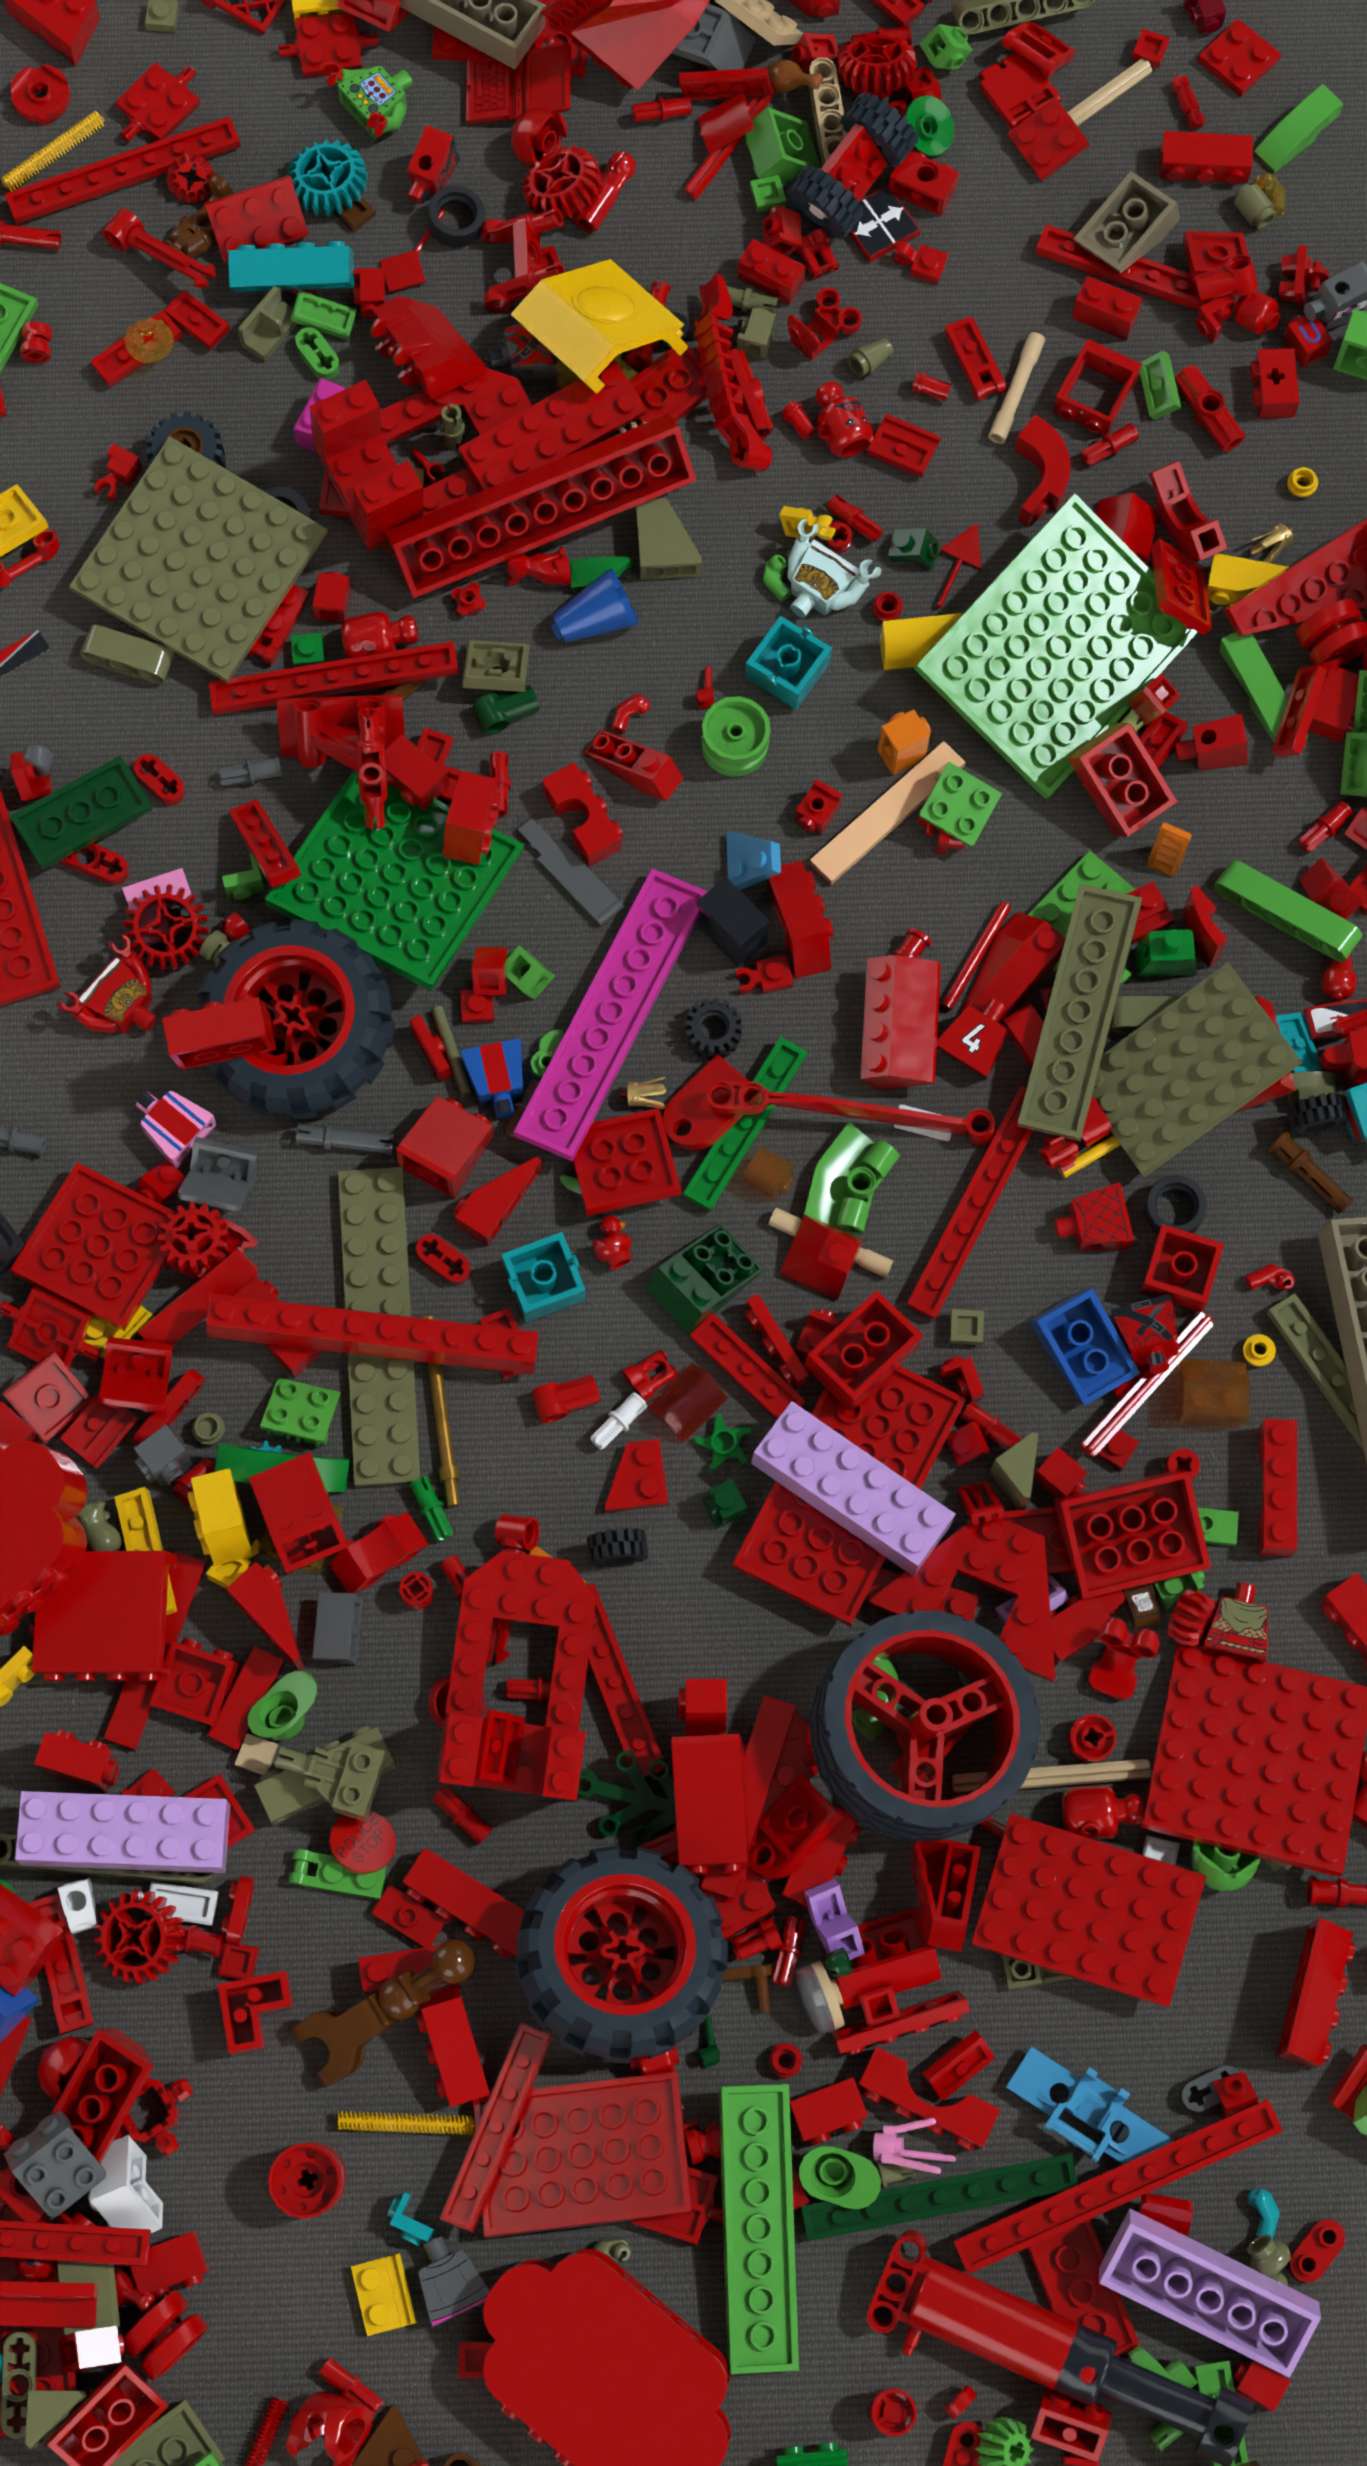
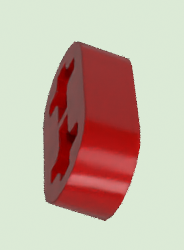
[134,754,185,806]
[416,1234,471,1286]

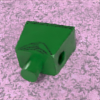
[1134,929,1197,979]

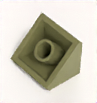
[989,1432,1039,1510]
[57,2262,120,2335]
[25,2390,91,2449]

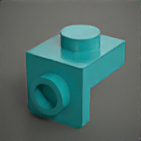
[387,2192,435,2246]

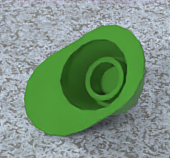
[248,1671,317,1741]
[799,2146,881,2209]

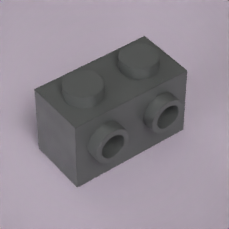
[134,1425,193,1488]

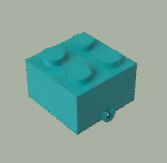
[745,616,832,710]
[501,1232,586,1323]

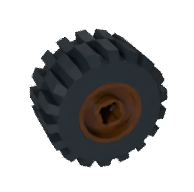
[146,412,226,468]

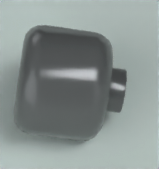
[23,744,53,777]

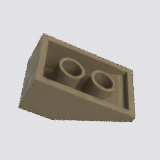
[1074,171,1180,273]

